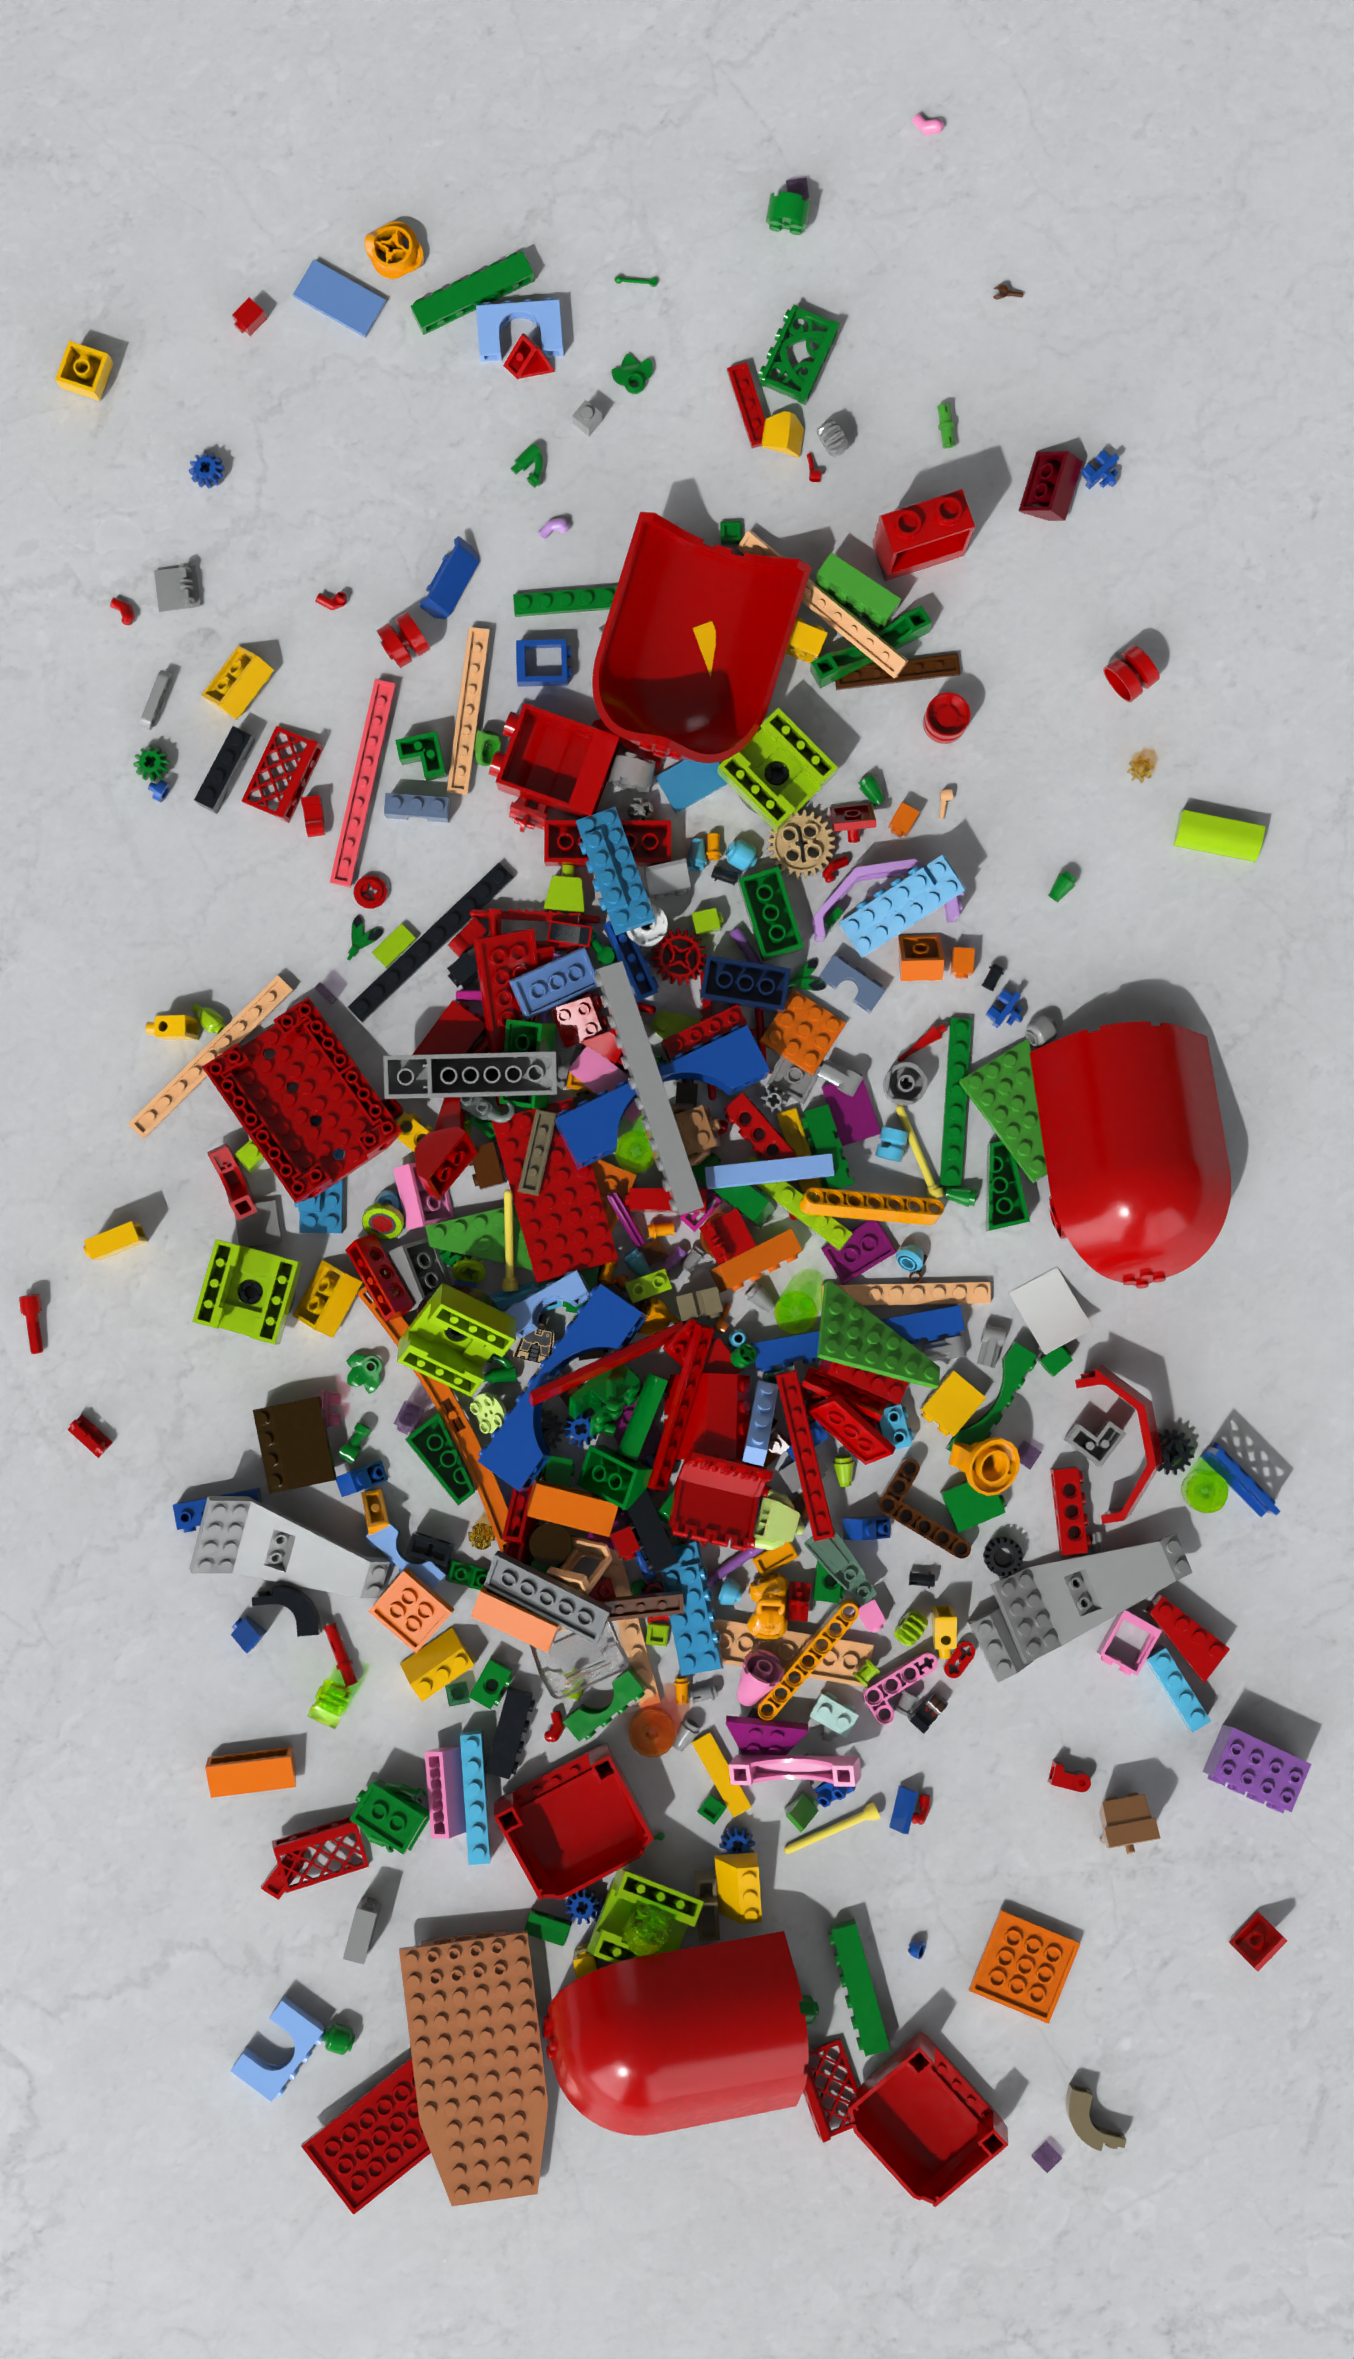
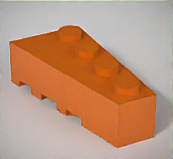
[709,1229,803,1293]

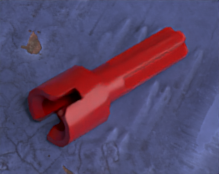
[19,1294,43,1354]

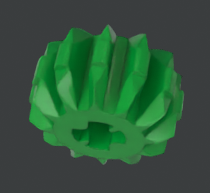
[133,745,170,782]

